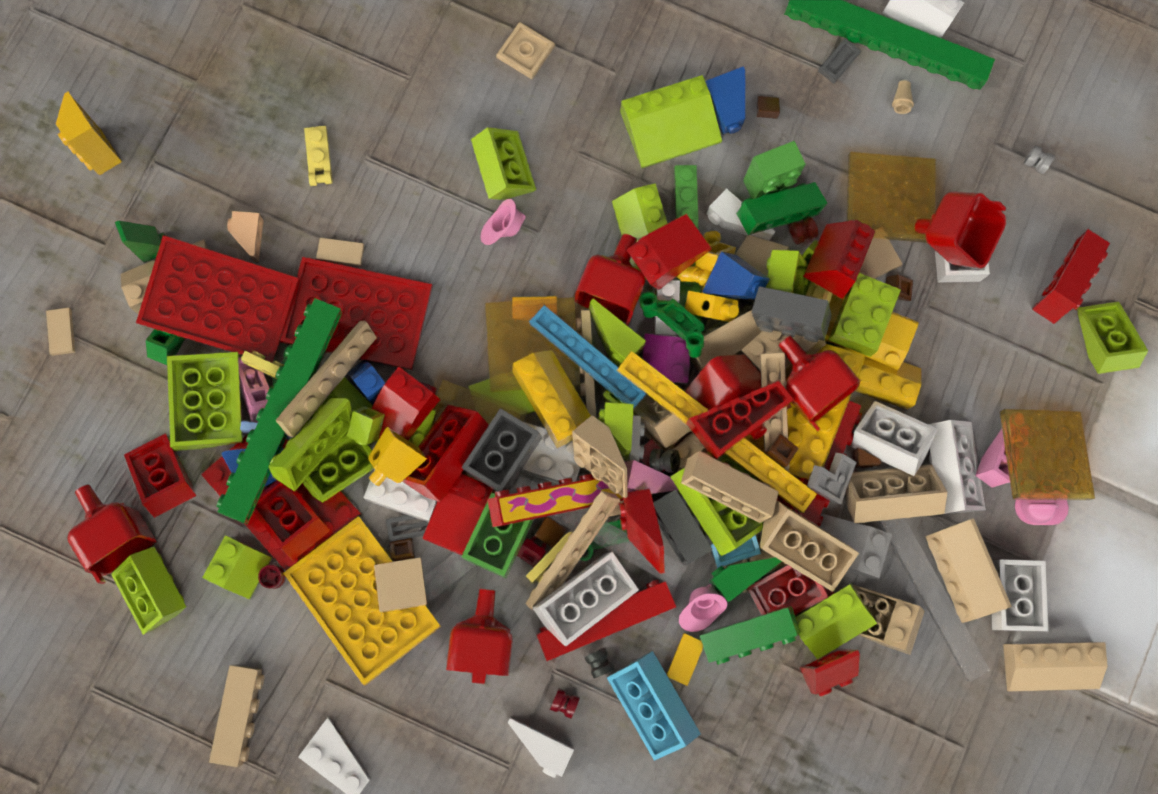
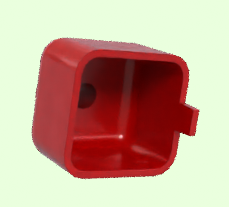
[915,191,1006,268]
[574,234,645,326]
[778,336,861,433]
[685,355,767,439]
[67,484,157,584]
[446,589,513,684]

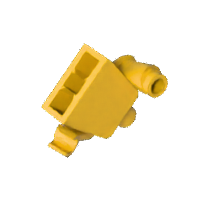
[677,231,736,293]

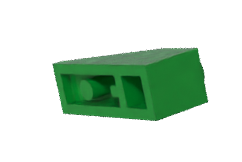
[115,220,166,263]
[146,329,185,365]
[709,557,782,602]

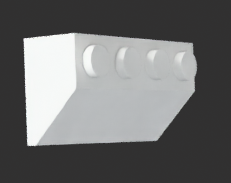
[928,420,986,514]
[533,552,639,646]

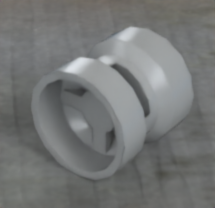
[1023,145,1055,174]

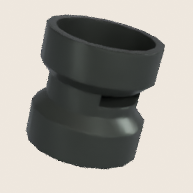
[649,449,680,472]
[584,648,614,679]

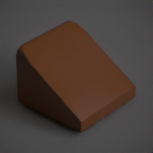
[756,96,780,119]
[886,274,913,301]
[764,434,799,468]
[852,448,881,468]
[535,516,566,548]
[389,538,415,562]

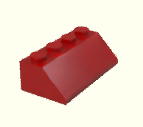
[803,220,876,299]
[402,405,489,502]

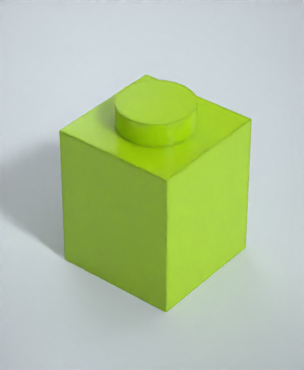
[347,406,385,445]

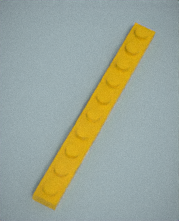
[616,351,817,513]

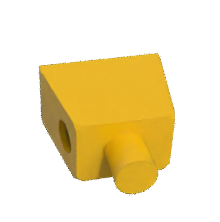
[685,291,739,322]
[368,427,427,486]

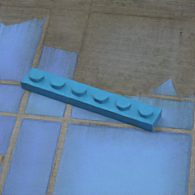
[529,305,647,409]

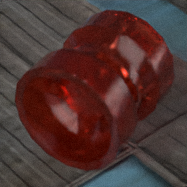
[789,217,819,245]

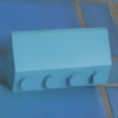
[607,651,701,761]

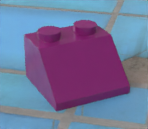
[643,333,690,383]

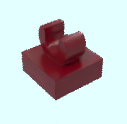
[517,536,546,567]

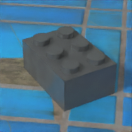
[751,286,832,342]
[462,409,542,492]
[654,489,713,567]

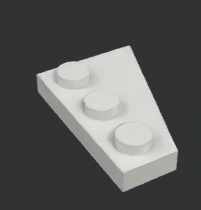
[299,717,371,794]

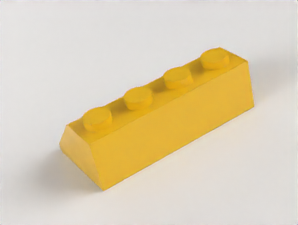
[56,91,122,176]
[825,294,919,370]
[835,345,922,410]
[512,350,591,449]

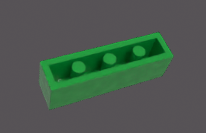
[736,182,828,235]
[700,606,801,665]

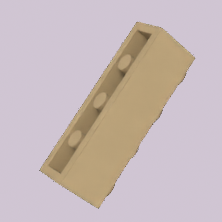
[681,451,778,523]
[209,665,265,767]

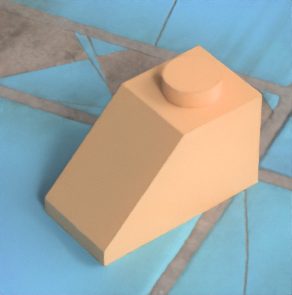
[227,211,264,262]

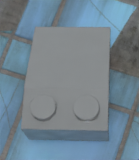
[820,514,892,579]

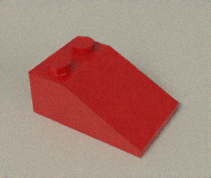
[627,214,712,290]
[371,367,440,440]
[124,433,197,518]
[423,474,494,555]
[253,481,330,561]
[619,489,665,574]
[747,565,834,615]
[799,649,860,697]

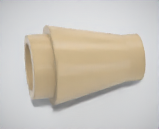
[892,80,914,114]

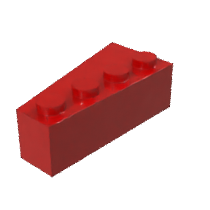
[1032,229,1110,324]
[686,381,794,460]

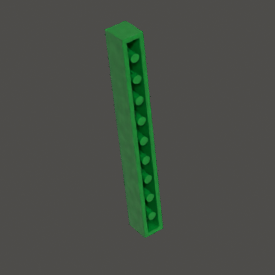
[784,0,995,90]
[216,298,342,525]

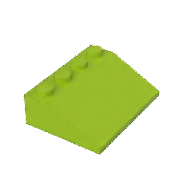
[620,75,722,168]
[167,352,242,451]
[671,452,764,556]

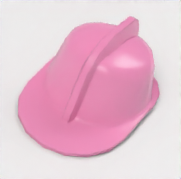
[480,199,526,245]
[1015,489,1069,525]
[679,584,727,632]

